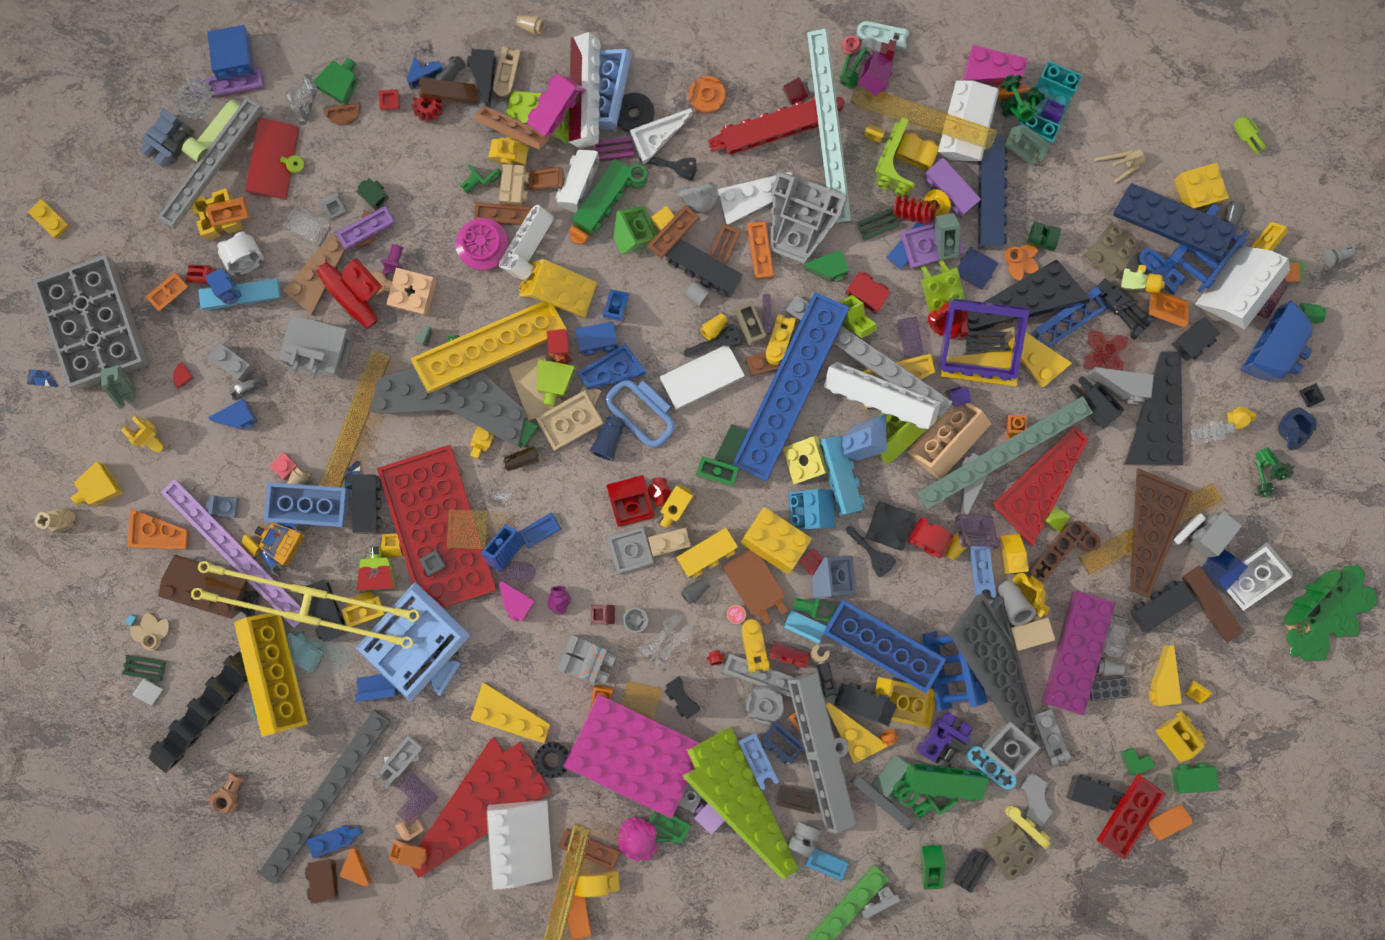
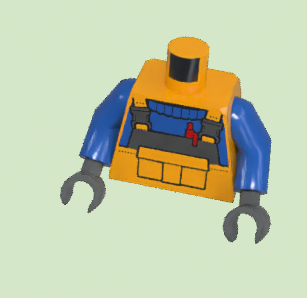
[254,522,310,577]

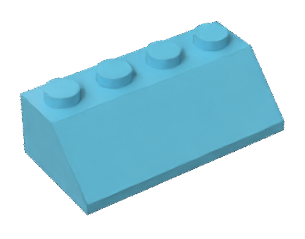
[819,436,865,517]

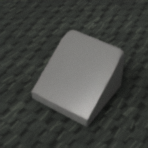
[321,192,347,220]

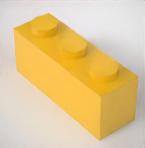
[676,528,738,579]

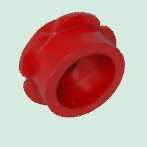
[706,650,725,666]

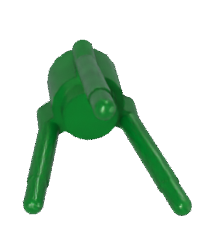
[839,47,866,89]

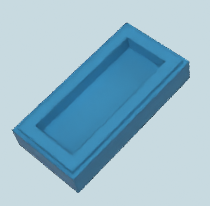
[805,848,849,881]

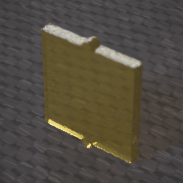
[622,681,660,720]

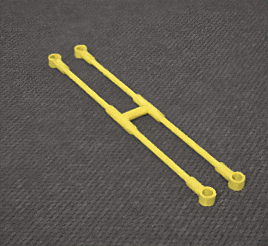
[191,561,420,649]

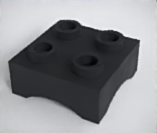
[865,501,916,551]
[665,676,700,719]

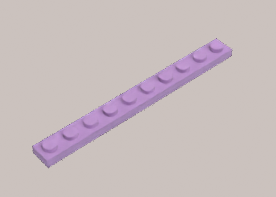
[161,479,309,628]

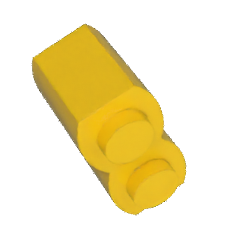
[895,132,939,171]

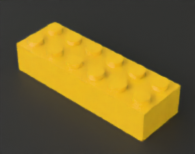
[234,613,308,737]

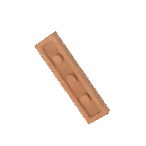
[474,106,549,149]

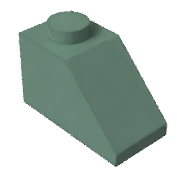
[935,213,960,260]

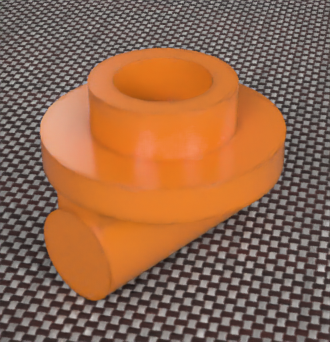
[569,225,589,244]

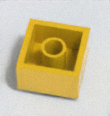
[1174,163,1229,211]

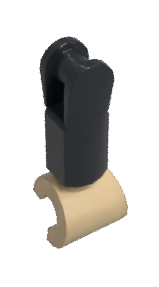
[810,644,838,699]

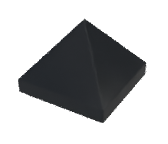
[1299,383,1325,408]

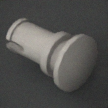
[1323,246,1356,267]

